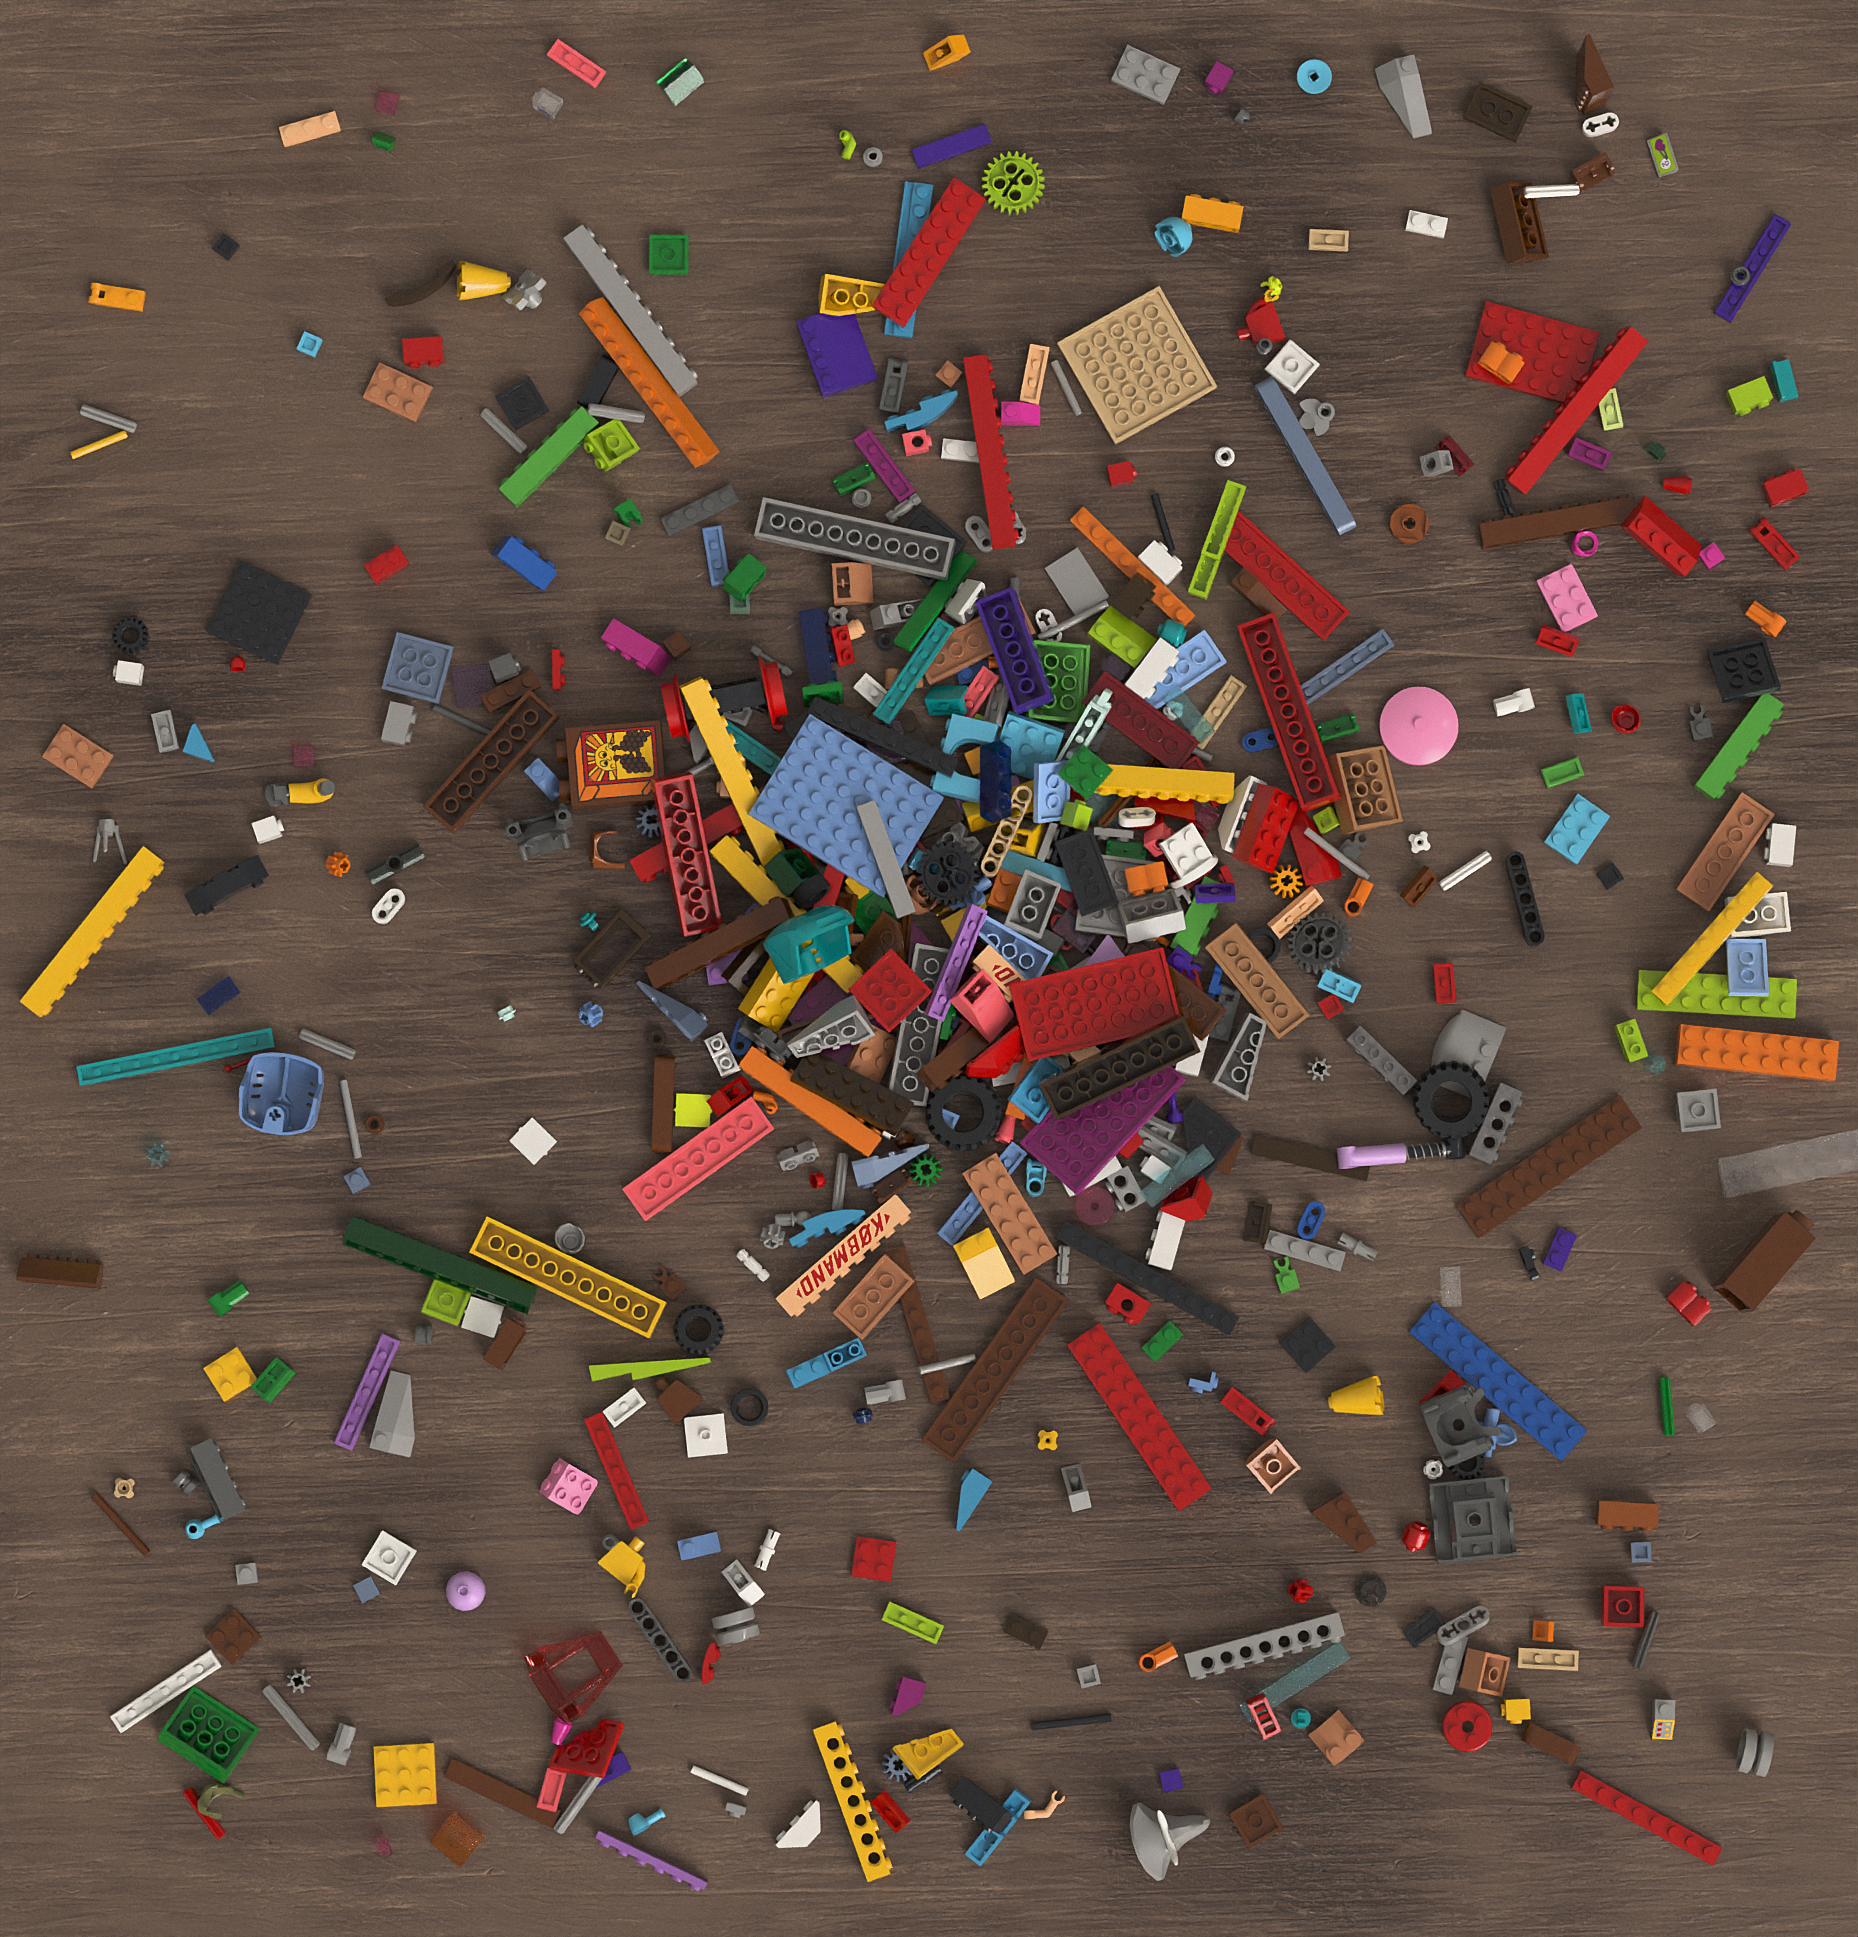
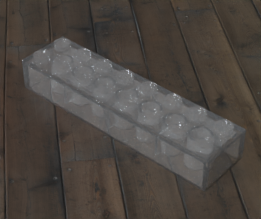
[1715,1129,1858,1199]

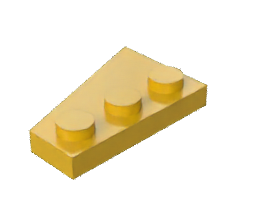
[892,1729,964,1780]

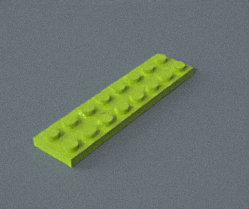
[1636,970,1797,1019]

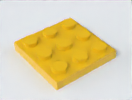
[374,1743,437,1807]

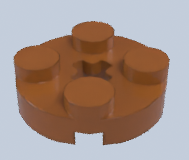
[1389,504,1429,544]

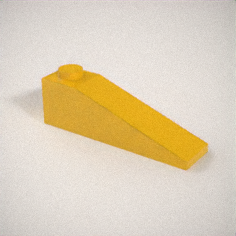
[818,274,885,316]

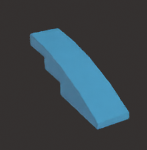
[965,1788,1032,1867]

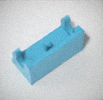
[1317,968,1362,1003]

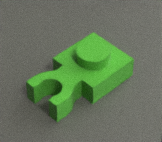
[1273,1256,1300,1294]

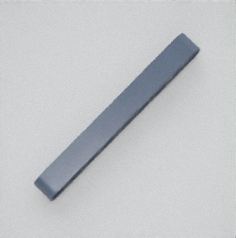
[1254,376,1357,536]

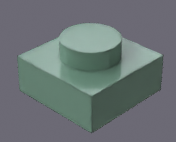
[729,594,750,614]

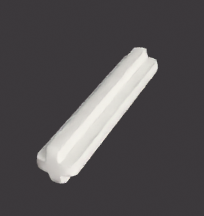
[1523,184,1580,198]
[1439,851,1492,891]

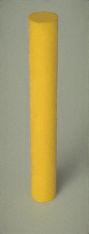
[70,430,128,459]

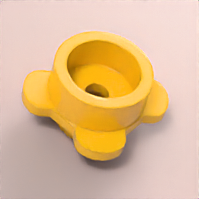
[1038,1430,1058,1450]

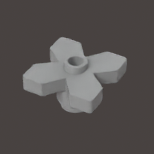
[501,269,547,310]
[931,822,983,865]

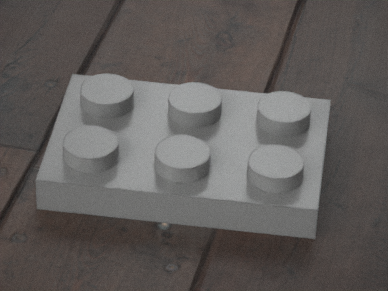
[1111,45,1180,105]

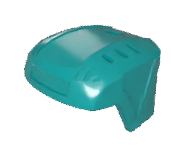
[763,905,855,984]

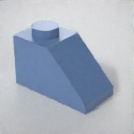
[524,758,560,802]
[677,1532,721,1561]

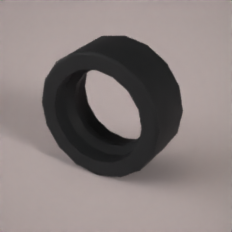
[792,874,831,909]
[1247,928,1281,964]
[731,1389,769,1427]

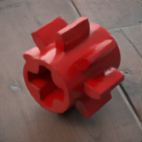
[1288,1579,1313,1603]

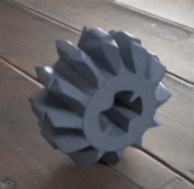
[635,804,660,838]
[882,1749,913,1782]

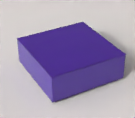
[1159,1768,1183,1792]

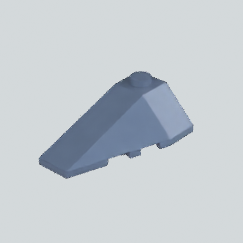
[636,981,708,1042]
[852,1143,930,1189]

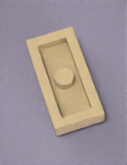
[1308,229,1349,252]

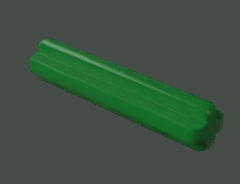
[1659,1377,1675,1436]

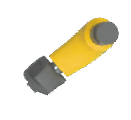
[264,778,335,807]

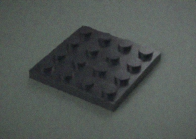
[206,561,312,666]

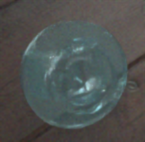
[1644,1055,1666,1075]

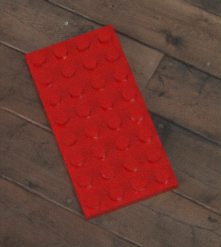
[1009,947,1179,1062]

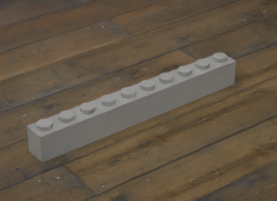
[563,225,698,397]

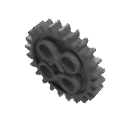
[1288,912,1352,974]

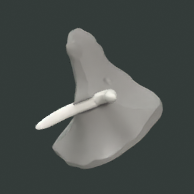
[1130,1803,1210,1881]

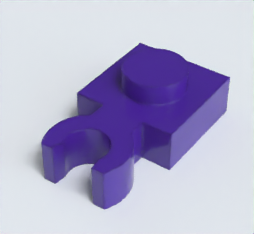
[1166,944,1202,979]

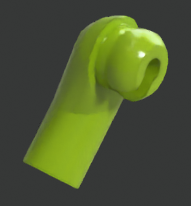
[839,130,856,160]

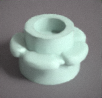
[497,1005,516,1022]

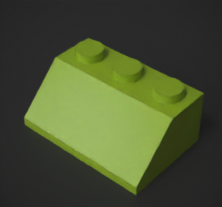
[1087,605,1158,671]

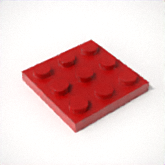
[848,949,932,1033]

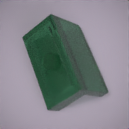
[656,58,705,105]

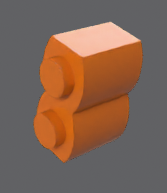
[1478,341,1524,384]
[1124,861,1168,897]

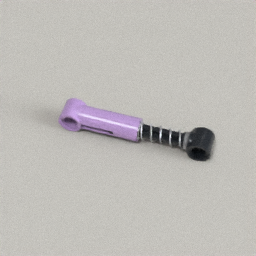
[1337,1137,1466,1169]

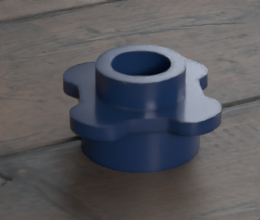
[853,1408,873,1424]

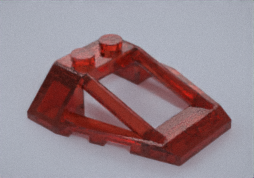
[524,1632,623,1725]

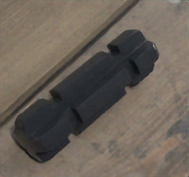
[1493,479,1516,516]

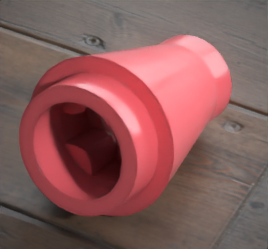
[995,1114,1016,1145]

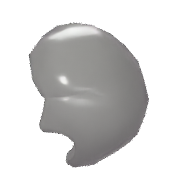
[554,1223,585,1255]

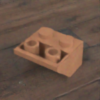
[832,562,874,606]

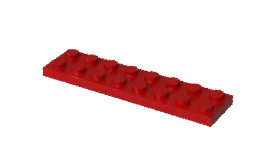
[871,177,986,328]
[1224,510,1350,642]

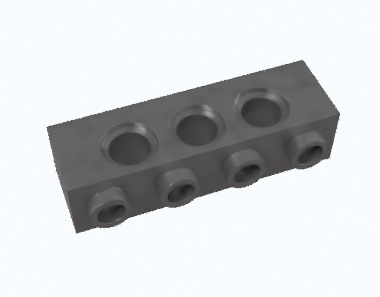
[1345,1026,1417,1096]
[1467,1083,1524,1165]

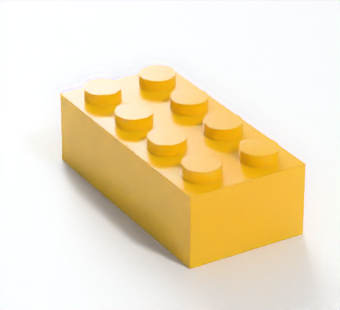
[738,957,815,1033]

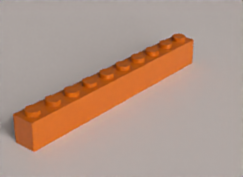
[579,297,720,468]

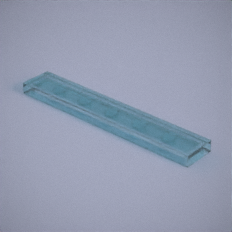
[1239,1641,1350,1723]

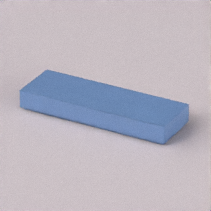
[702,525,729,587]

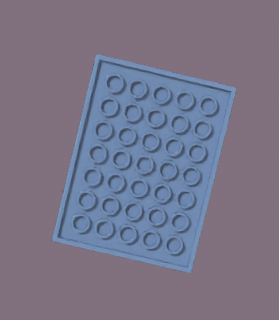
[748,714,944,898]

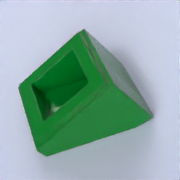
[372,132,396,152]

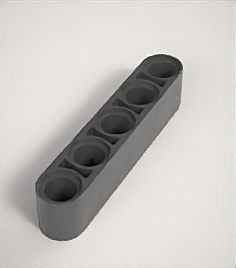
[628,1598,692,1682]

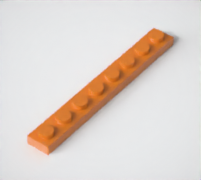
[1070,506,1196,626]

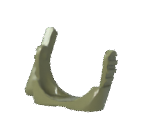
[197,1782,244,1819]

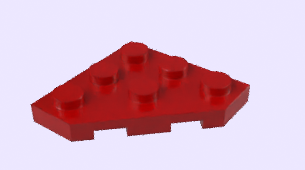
[549,1719,624,1778]

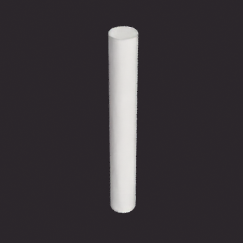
[691,1765,749,1796]

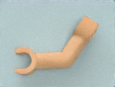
[1024,1790,1065,1819]

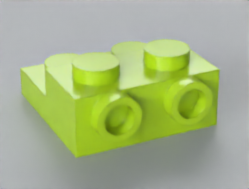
[583,419,640,472]

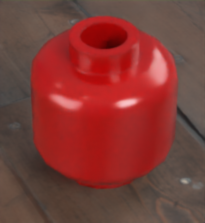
[1401,1521,1430,1552]

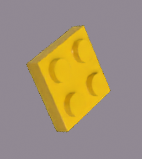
[203,1347,257,1402]

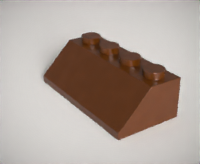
[1490,182,1549,264]
[16,1254,104,1289]

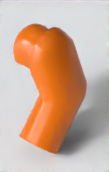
[753,1090,778,1114]

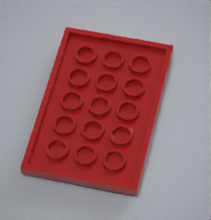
[1465,301,1599,404]

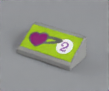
[1647,133,1679,178]

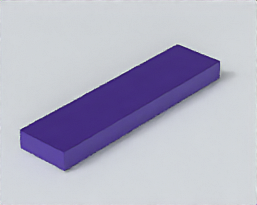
[912,124,992,169]

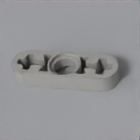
[1438,1606,1489,1646]

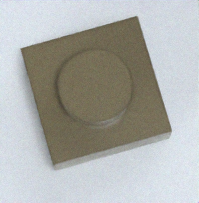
[605,521,631,547]

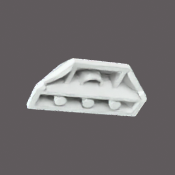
[1218,775,1267,854]

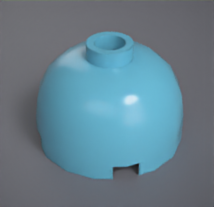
[1154,217,1193,257]

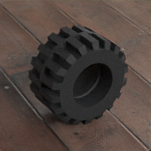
[673,1304,724,1355]

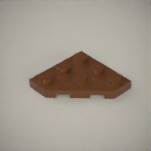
[850,911,906,972]

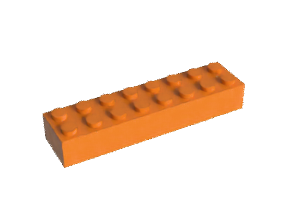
[1674,1024,1839,1082]
[738,1046,882,1158]

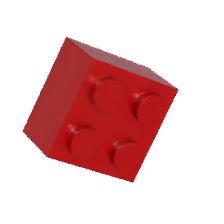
[1601,1586,1644,1627]

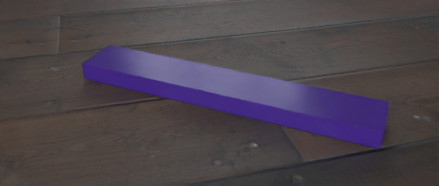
[1714,214,1791,323]

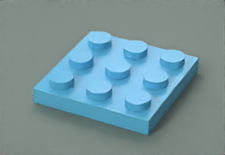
[991,711,1065,780]

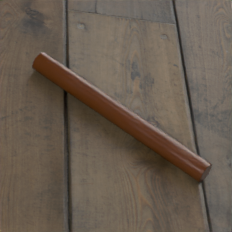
[91,1492,150,1556]

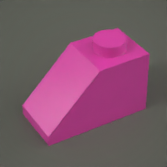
[1001,402,1040,426]

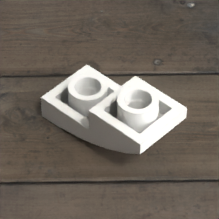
[704,1032,740,1079]

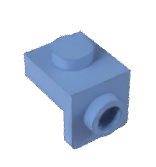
[1188,1371,1219,1393]

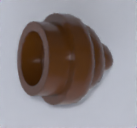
[895,1128,915,1150]

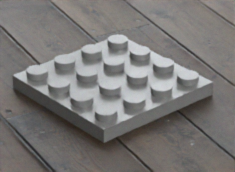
[1075,854,1156,942]

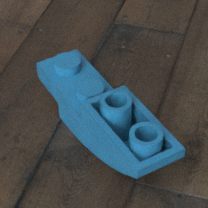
[884,389,958,433]
[789,1209,866,1248]
[785,1337,867,1389]

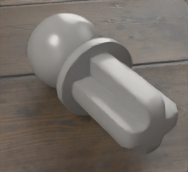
[775,1211,811,1227]

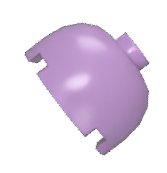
[446,1571,486,1611]

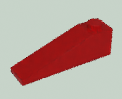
[1288,808,1343,888]

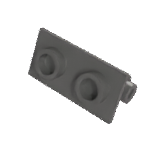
[754,1026,793,1064]

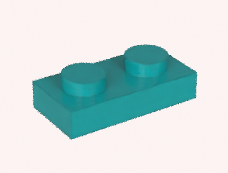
[1565,693,1592,734]

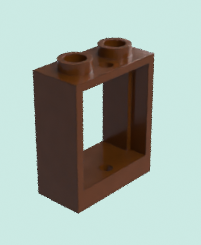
[483,1317,527,1370]

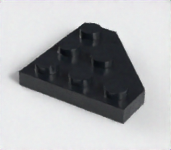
[1182,1098,1242,1181]

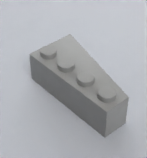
[1209,1012,1267,1101]

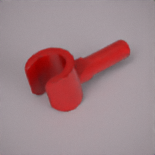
[772,717,785,733]

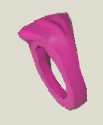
[1571,531,1599,557]

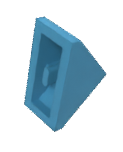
[183,724,215,762]

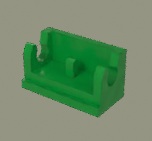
[832,462,875,498]
[614,498,644,528]
[1315,713,1360,743]
[1105,839,1146,860]
[251,1357,296,1403]

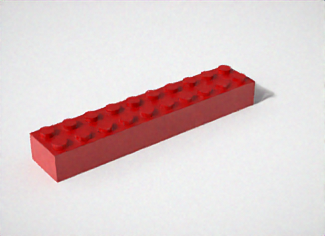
[1237,612,1341,813]
[1067,1323,1212,1511]

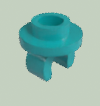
[579,911,600,931]
[1291,1708,1311,1728]

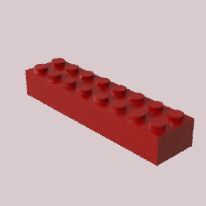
[650,772,722,937]

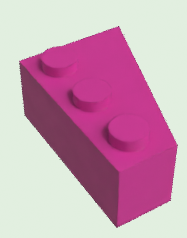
[601,618,671,677]

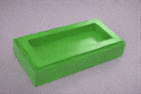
[1540,757,1584,789]

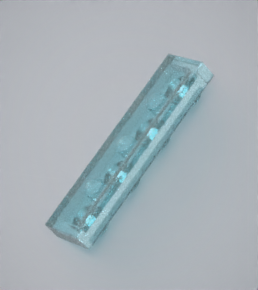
[1139,1144,1215,1208]

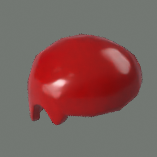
[1611,704,1641,734]

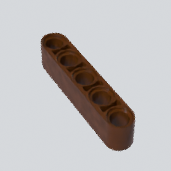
[652,1055,675,1152]

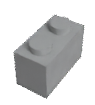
[381,701,417,747]

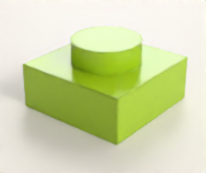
[1313,807,1340,834]

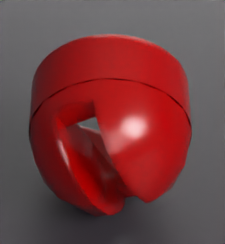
[230,656,246,672]
[809,1172,827,1189]

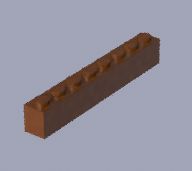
[1478,494,1636,550]
[645,896,795,990]

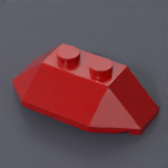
[966,1024,1025,1078]

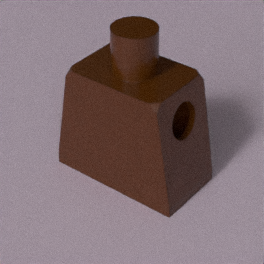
[655,1377,703,1425]

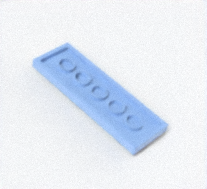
[1124,630,1227,709]

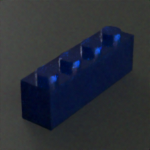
[799,608,838,685]
[980,740,1012,823]

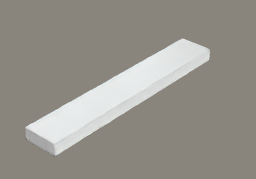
[110,1649,222,1733]

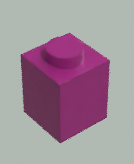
[1204,61,1234,95]

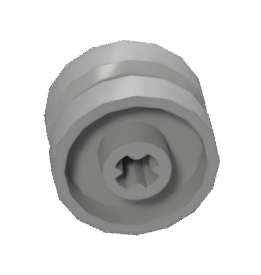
[711,1607,760,1646]
[1736,1728,1774,1777]

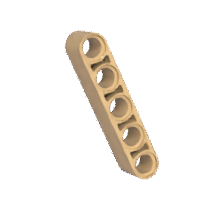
[981,786,1032,878]

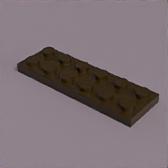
[790,1053,914,1136]

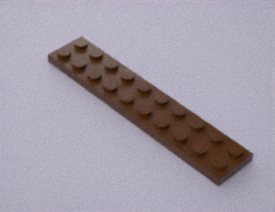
[1456,1095,1642,1238]
[922,1278,1069,1463]

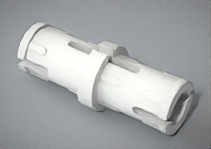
[754,1529,781,1571]

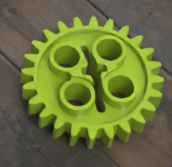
[982,151,1045,215]

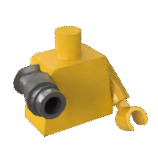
[598,1534,646,1598]

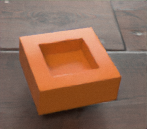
[1532,1620,1554,1642]

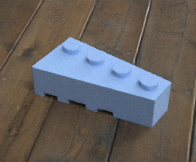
[978,915,1054,980]

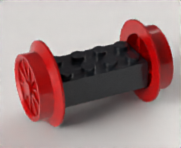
[661,656,788,743]

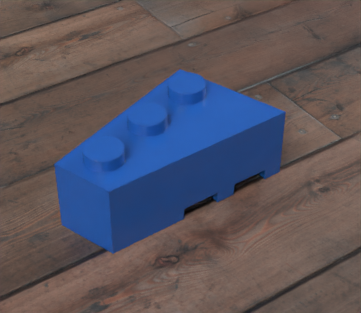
[491,535,558,591]

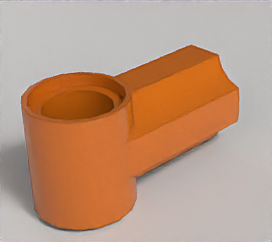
[1744,601,1786,638]
[1343,877,1374,918]
[1138,1641,1178,1672]

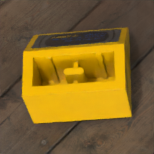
[995,815,1046,858]

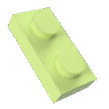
[1598,388,1623,431]

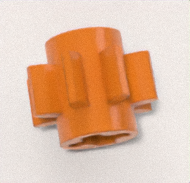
[326,852,350,877]

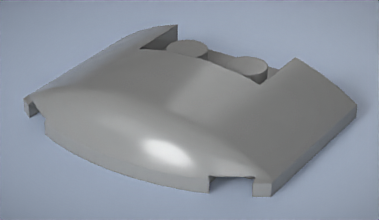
[1431,1010,1506,1098]

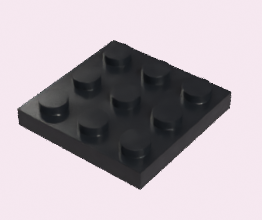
[902,505,967,587]
[1707,638,1781,703]

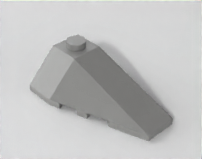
[1374,54,1432,139]
[787,995,875,1058]
[369,1371,415,1457]

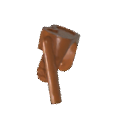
[589,830,626,869]

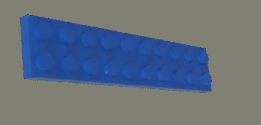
[1409,1302,1587,1461]

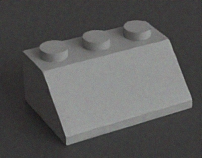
[1004,869,1062,942]
[1116,888,1186,944]

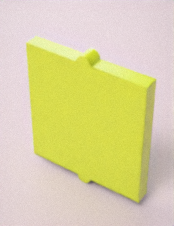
[674,1093,713,1128]

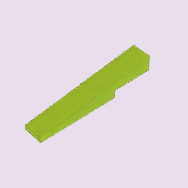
[1188,480,1246,600]
[589,1358,711,1382]

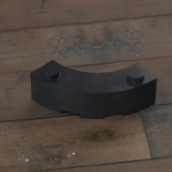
[184,855,269,916]

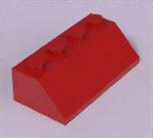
[1620,496,1702,576]

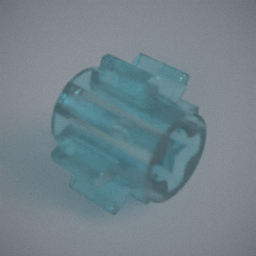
[145,1143,171,1167]

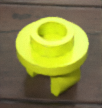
[1261,276,1282,296]

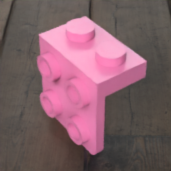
[539,1458,598,1514]

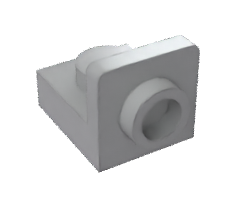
[1174,886,1193,906]

